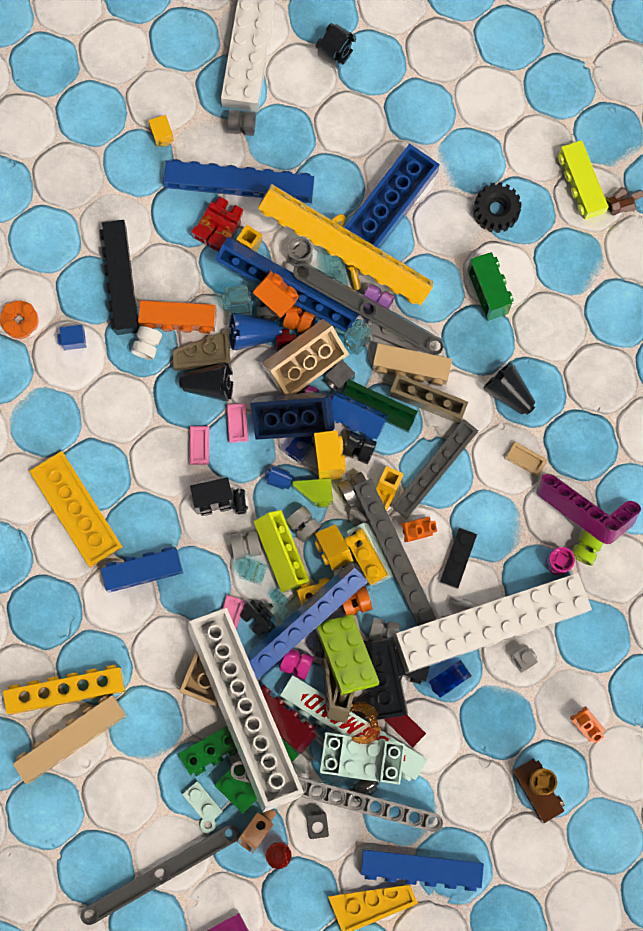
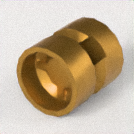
[528,768,558,795]

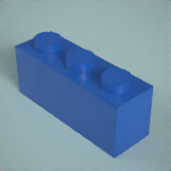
[331,391,389,440]

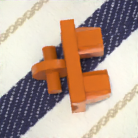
[401,516,437,542]
[570,706,606,743]

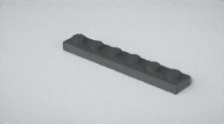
[392,419,479,519]

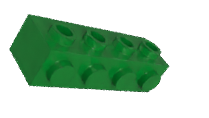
[178,726,238,776]

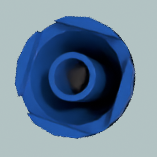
[229,313,282,351]

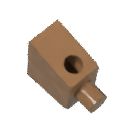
[237,809,277,854]

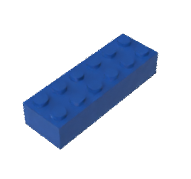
[345,143,440,249]

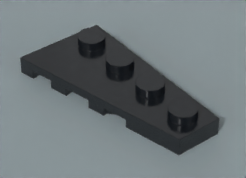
[369,637,408,721]

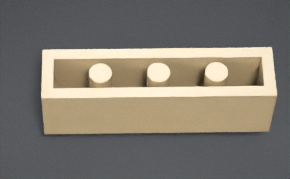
[372,343,452,386]

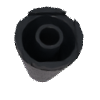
[484,362,535,415]
[179,363,233,401]

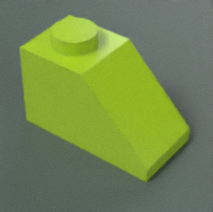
[293,478,333,508]

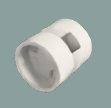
[131,326,162,360]

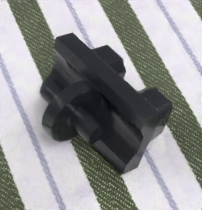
[240,600,276,636]

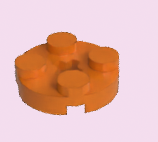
[0,301,39,339]

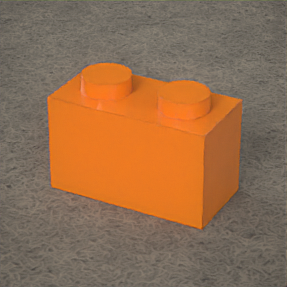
[252,271,299,318]

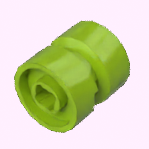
[572,530,604,566]

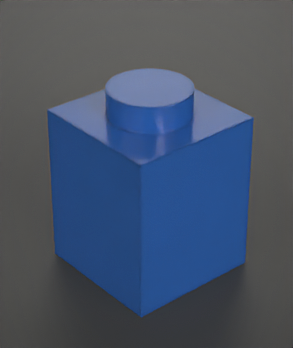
[57,325,87,351]

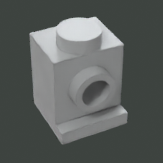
[511,646,538,673]

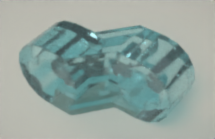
[268,589,292,622]

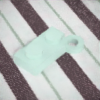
[182,781,223,833]

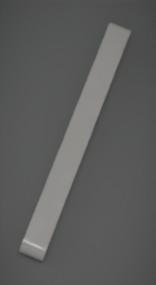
[230,760,443,832]

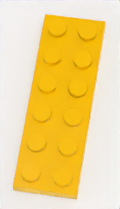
[29,451,123,568]

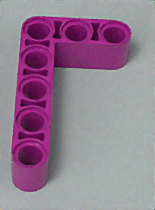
[536,474,641,544]

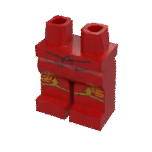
[191,196,243,252]

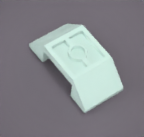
[320,732,405,785]

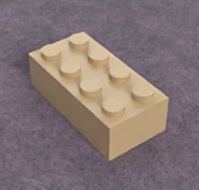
[262,319,349,395]

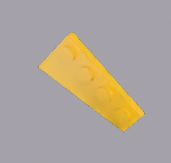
[328,884,418,931]

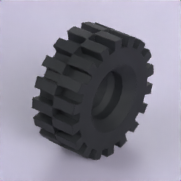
[473,182,522,233]

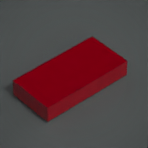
[384,715,426,748]

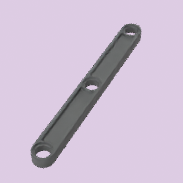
[293,262,444,355]
[80,825,240,925]

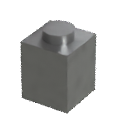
[325,360,355,392]

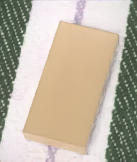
[505,441,548,477]

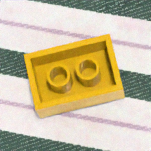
[314,430,346,481]

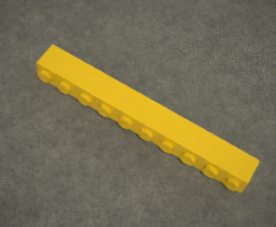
[258,184,433,306]

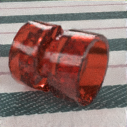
[266,842,292,869]

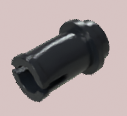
[233,489,248,515]

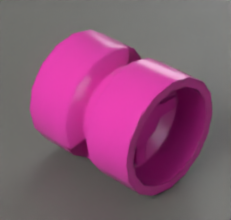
[546,547,575,576]
[280,649,314,680]

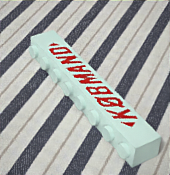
[280,675,427,782]

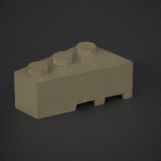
[322,652,355,724]

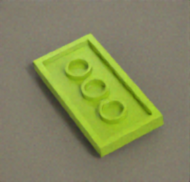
[315,614,379,695]

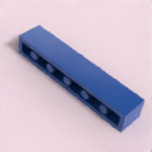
[361,850,484,891]

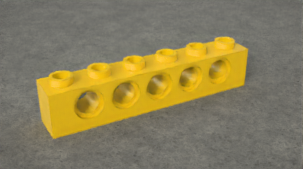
[3,665,126,715]

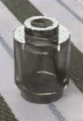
[349,779,379,802]

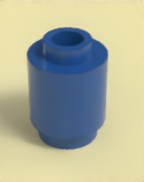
[264,466,294,490]

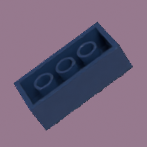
[250,391,335,440]

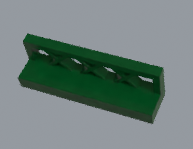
[343,379,418,433]

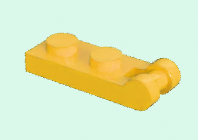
[345,528,389,585]

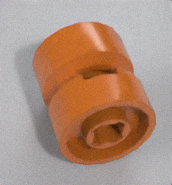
[283,305,316,334]
[342,586,373,616]

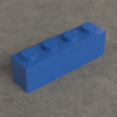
[101,547,183,593]

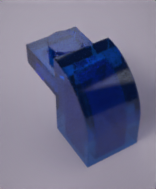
[429,660,472,698]

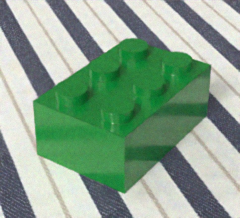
[467,252,514,321]

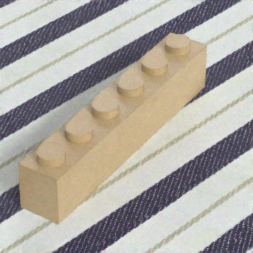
[13,695,127,784]

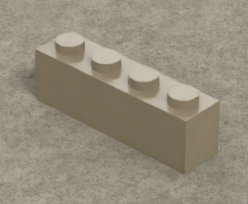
[389,374,468,424]

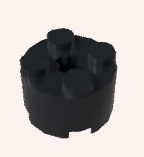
[315,23,356,68]

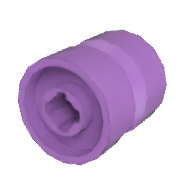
[364,283,395,310]

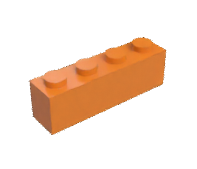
[138,301,217,334]

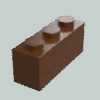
[512,758,565,823]

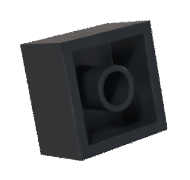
[190,477,234,516]

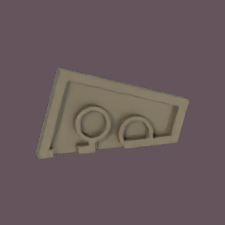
[173,328,231,371]

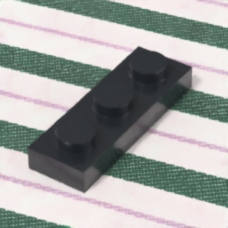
[440,528,477,589]

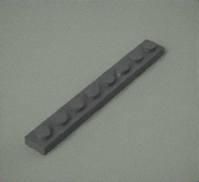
[353,478,437,626]

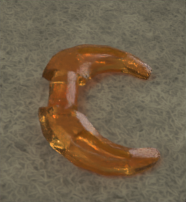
[349,702,381,744]

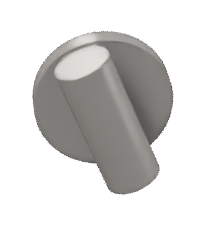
[349,507,368,526]

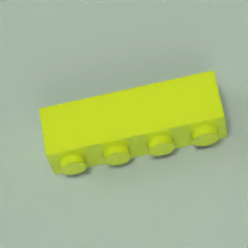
[558,140,609,220]
[253,510,310,593]

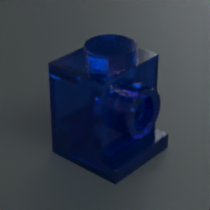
[285,436,314,465]

